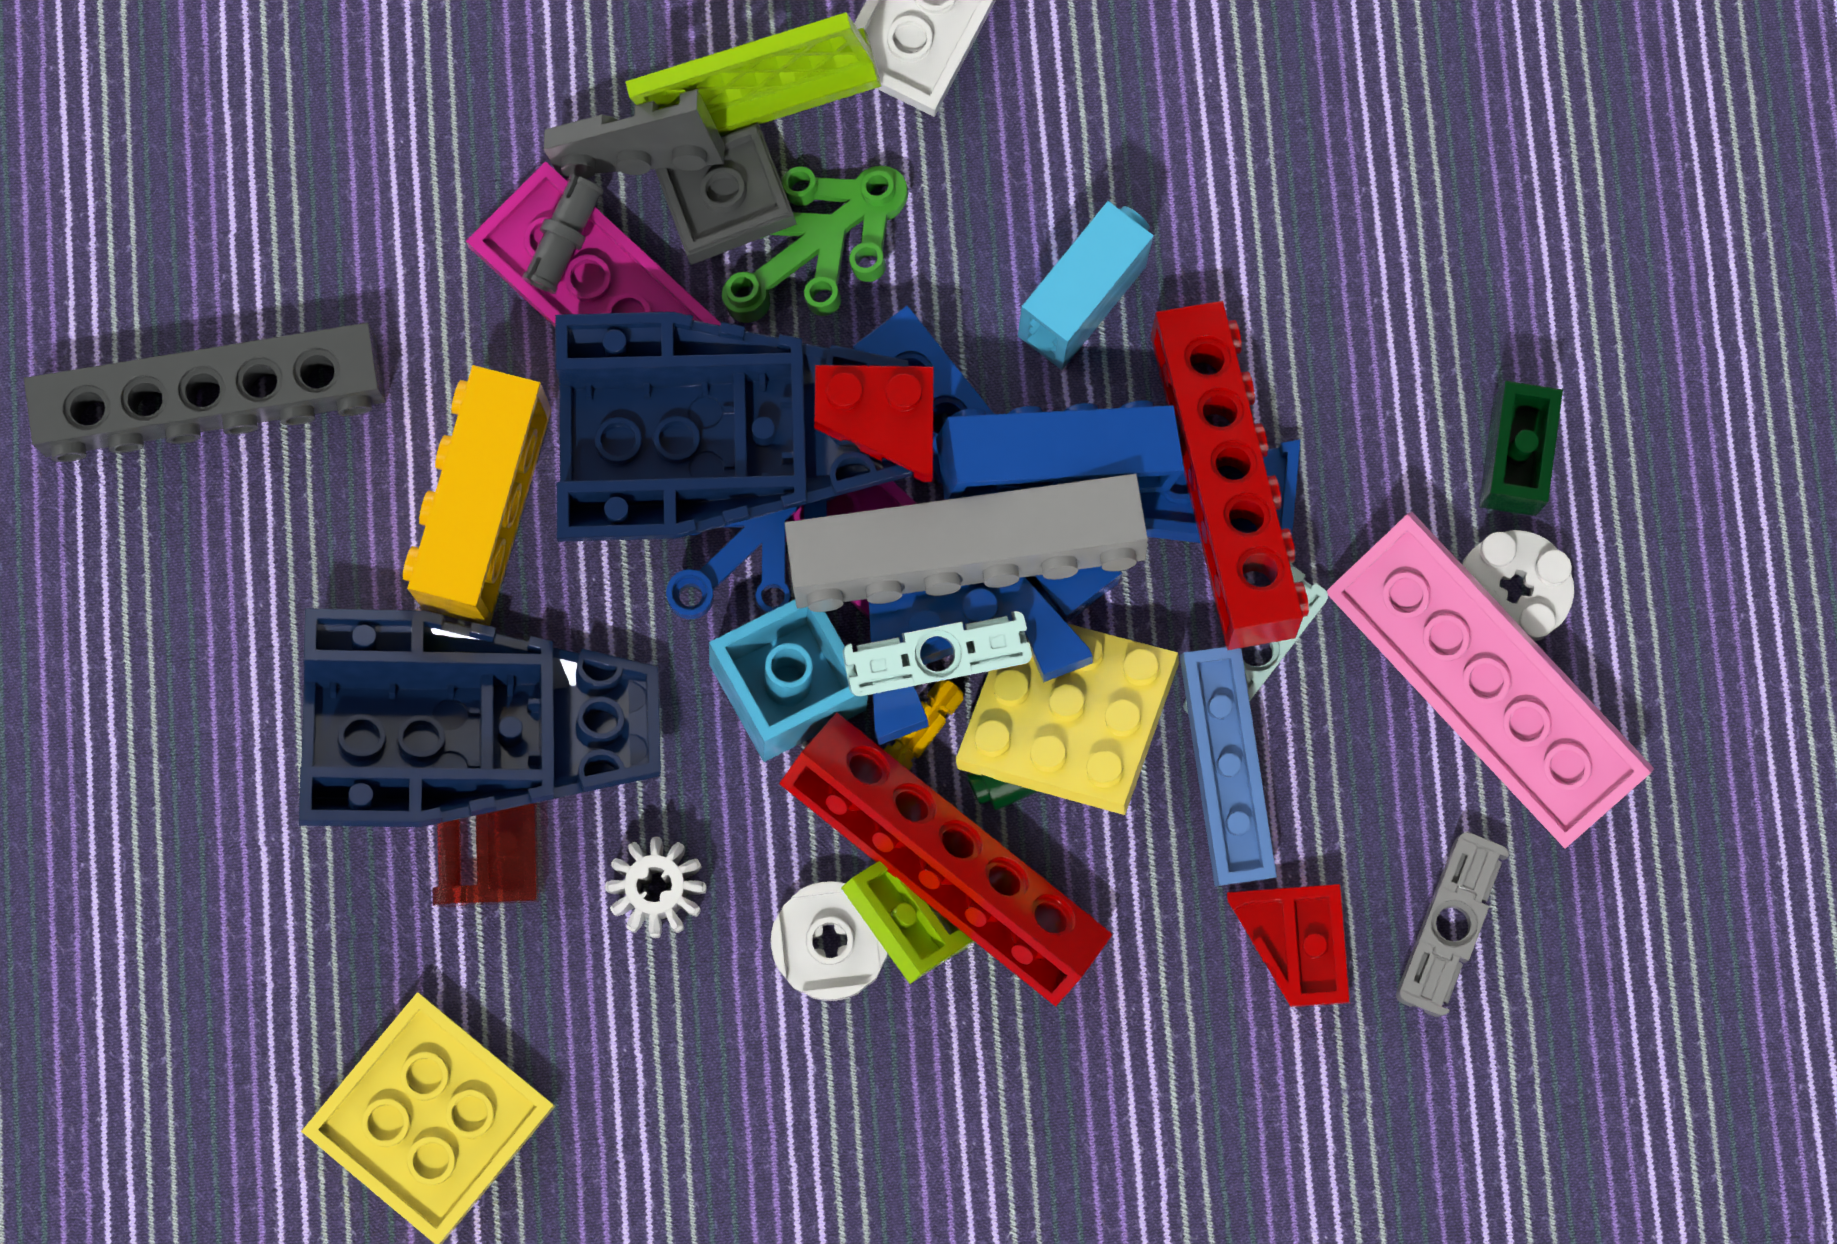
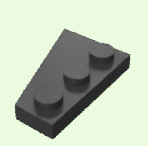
[544,89,724,179]

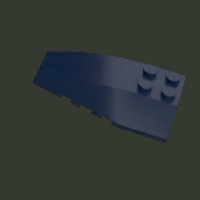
[555,312,912,542]
[299,608,661,827]

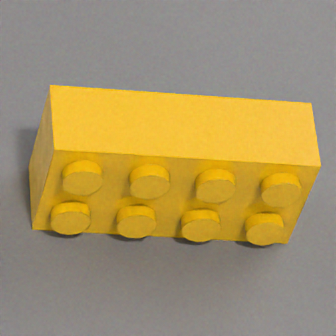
[403,365,552,626]

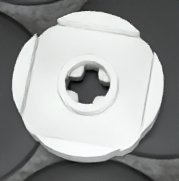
[1462,530,1574,641]
[771,881,888,1001]

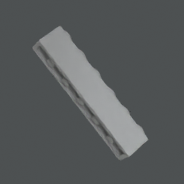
[784,474,1148,612]

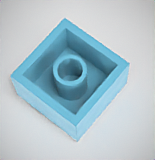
[709,599,868,762]

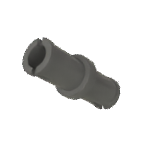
[522,174,604,294]

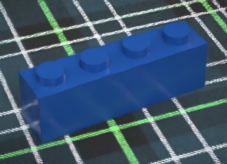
[936,400,1184,500]

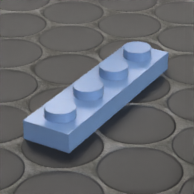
[1179,647,1277,887]

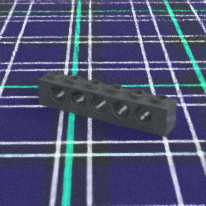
[24,322,386,462]

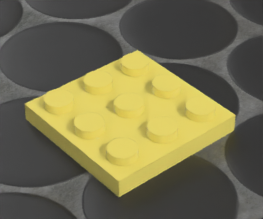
[956,623,1179,815]
[301,992,555,1244]

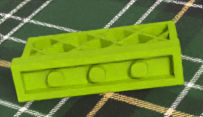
[625,12,882,136]

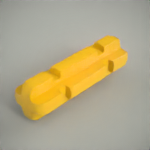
[884,679,964,770]

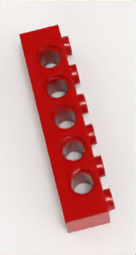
[1150,301,1309,650]
[779,712,1113,1007]

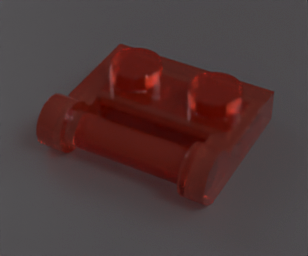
[432,803,539,907]

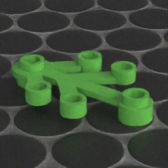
[722,166,908,323]

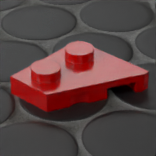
[814,365,934,482]
[1227,884,1351,1007]

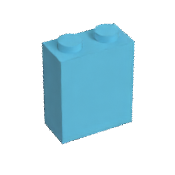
[1018,201,1154,370]

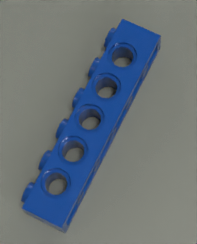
[853,306,1122,623]

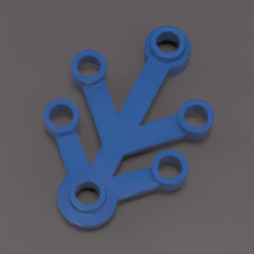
[666,496,836,619]

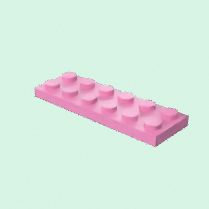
[1327,512,1654,849]

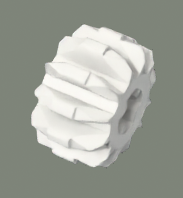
[605,837,707,938]

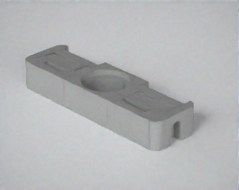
[1396,832,1509,1017]

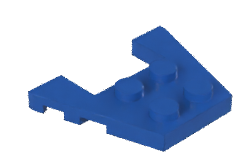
[869,577,1093,745]

